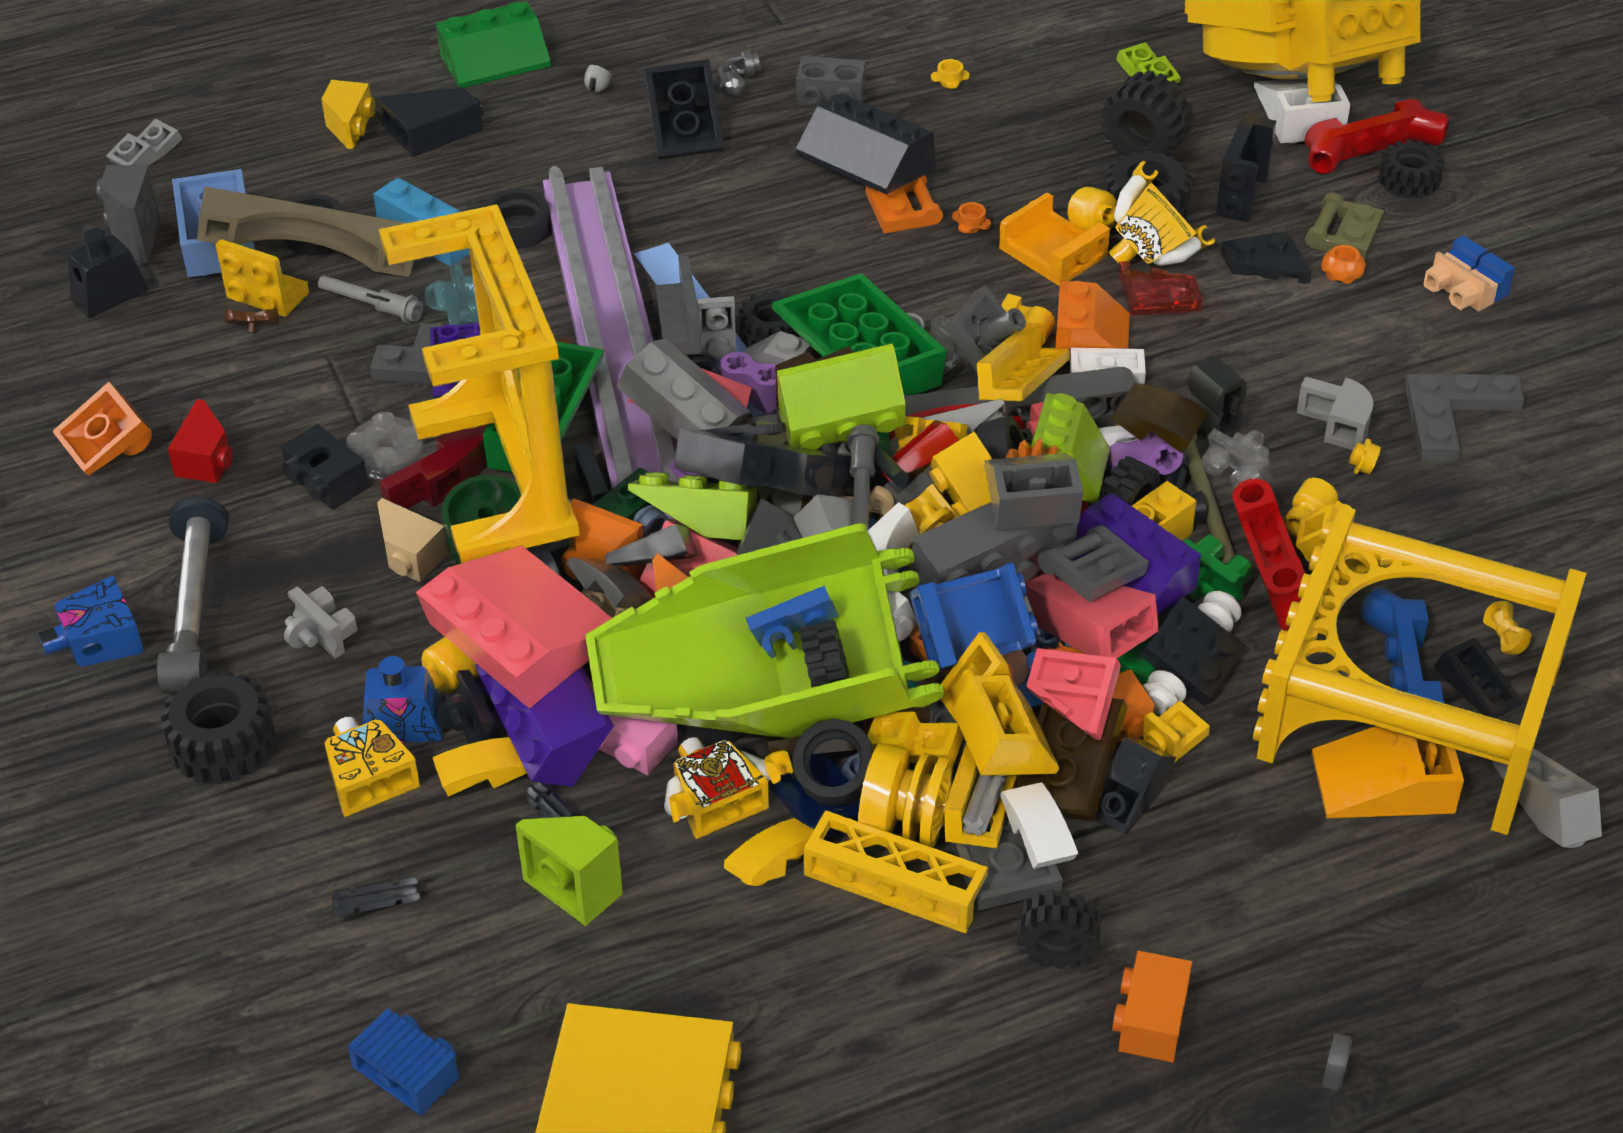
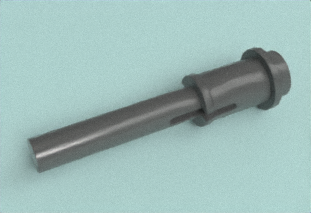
[848,425,879,528]

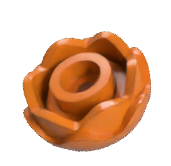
[1321,245,1366,284]

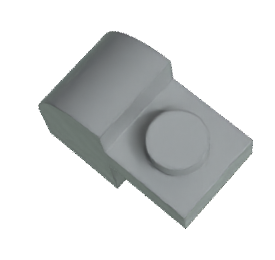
[1297,376,1373,450]

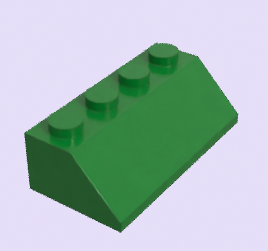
[483,341,605,472]

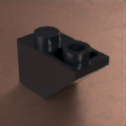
[1095,737,1176,834]

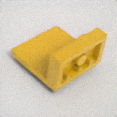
[215,239,309,317]

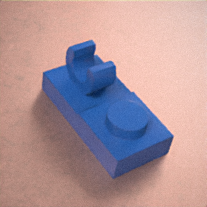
[746,586,839,658]

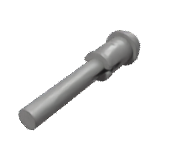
[318,275,423,324]

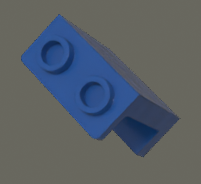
[909,563,1038,672]

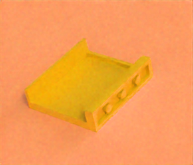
[535,1003,741,1133]

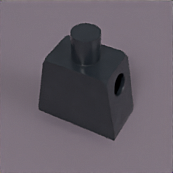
[68,228,148,319]

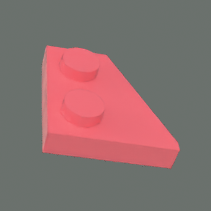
[1026,648,1121,740]

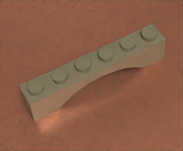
[197,186,414,277]

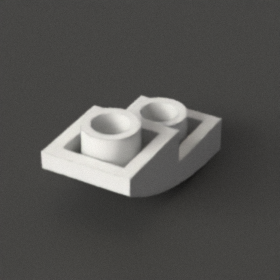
[1000,782,1078,869]

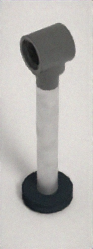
[157,496,229,693]

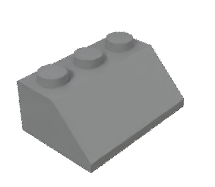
[617,338,751,440]

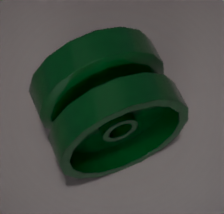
[441,475,522,565]

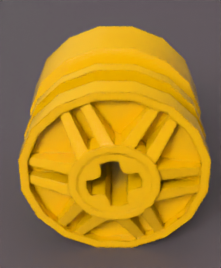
[858,743,954,848]

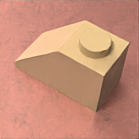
[377,498,449,582]

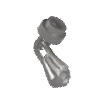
[718,50,761,99]

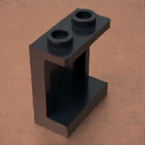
[1216,114,1277,222]

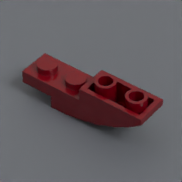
[379,424,488,509]

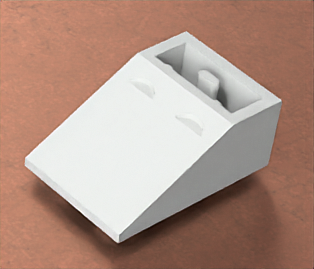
[1254,79,1350,144]

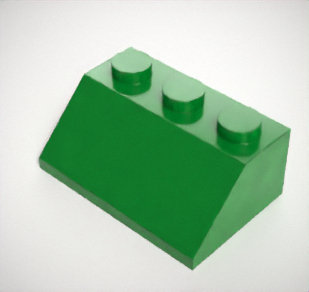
[436,1,551,88]

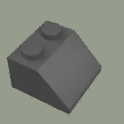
[97,165,161,263]

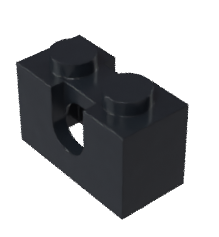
[281,424,369,510]

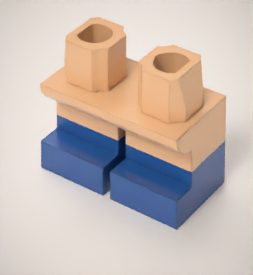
[1423,235,1515,312]

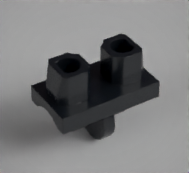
[435,670,507,744]

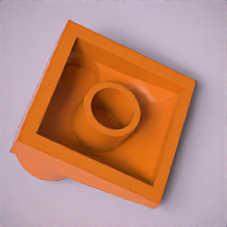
[52,382,152,476]
[561,498,646,582]

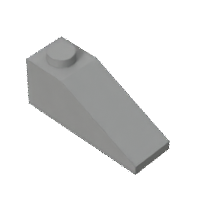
[1492,748,1602,848]

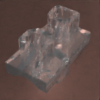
[1201,428,1274,488]

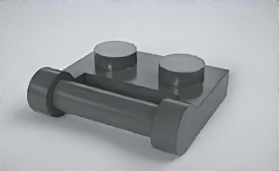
[1038,525,1149,602]

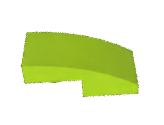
[1116,42,1181,83]

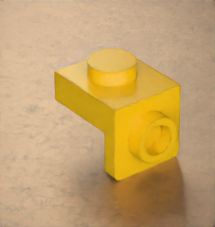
[1143,700,1210,763]

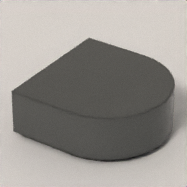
[1322,1032,1353,1091]

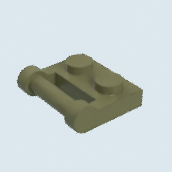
[1305,192,1384,260]

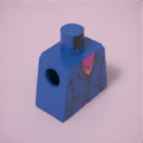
[38,576,144,667]
[362,656,442,743]

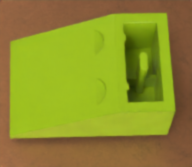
[628,472,757,540]

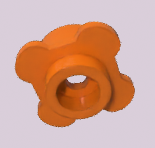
[952,202,991,234]

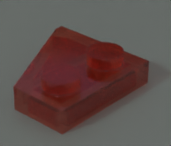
[1118,261,1202,316]

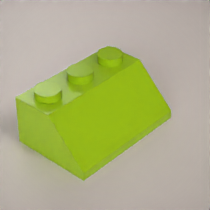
[777,343,906,450]
[1031,393,1110,504]

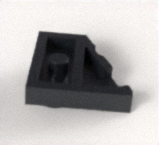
[1220,231,1311,284]

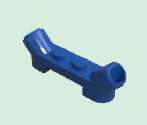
[1360,587,1444,703]

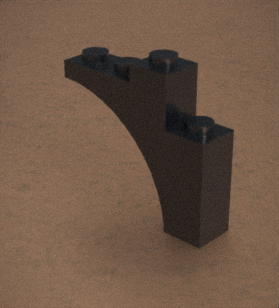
[674,429,878,496]

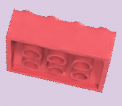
[416,546,612,708]

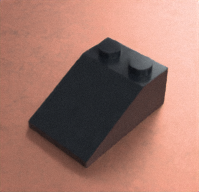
[644,59,724,159]

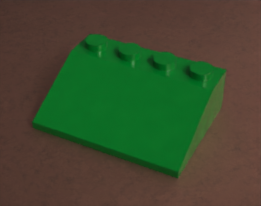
[772,273,947,396]

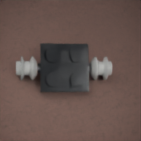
[1139,591,1247,715]

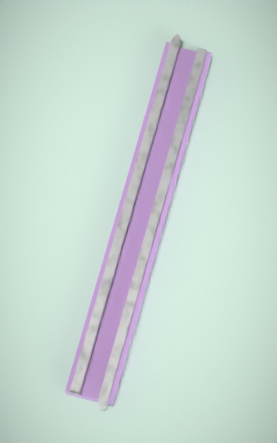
[543,166,679,566]

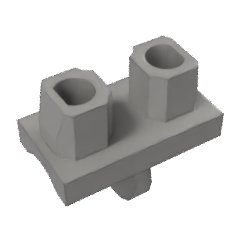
[284,586,358,659]

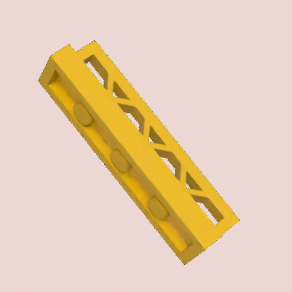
[977,323,1070,401]
[944,742,1019,849]
[804,810,988,934]

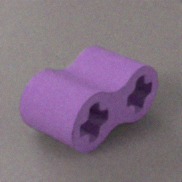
[720,352,776,413]
[1106,431,1183,475]

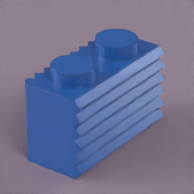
[347,1008,459,1115]

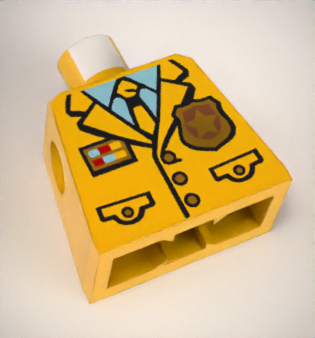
[324,717,420,817]

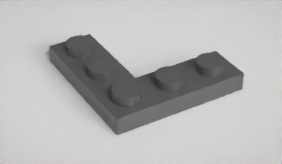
[1405,373,1524,461]

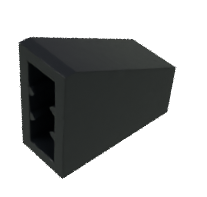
[378,87,484,157]

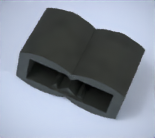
[1187,355,1247,446]

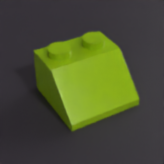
[516,816,623,926]

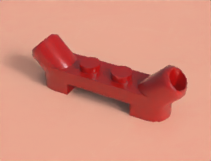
[1305,99,1449,175]
[1233,478,1305,631]

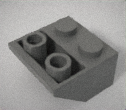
[984,453,1083,530]

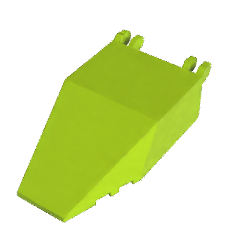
[585,523,945,738]

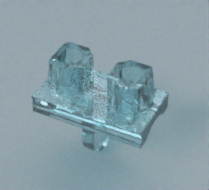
[425,263,479,325]

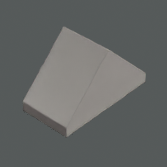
[793,494,853,538]

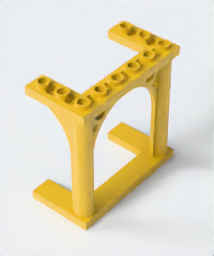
[379,204,580,563]
[1253,505,1587,835]

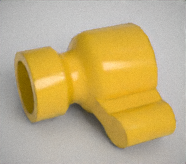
[1283,478,1352,538]

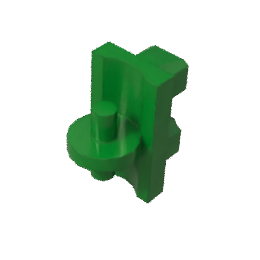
[1184,534,1252,603]

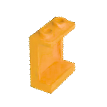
[999,193,1110,286]

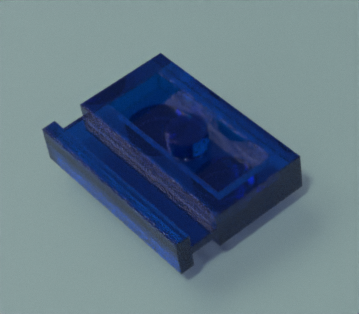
[770,753,860,840]

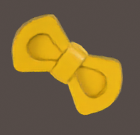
[1483,601,1532,655]

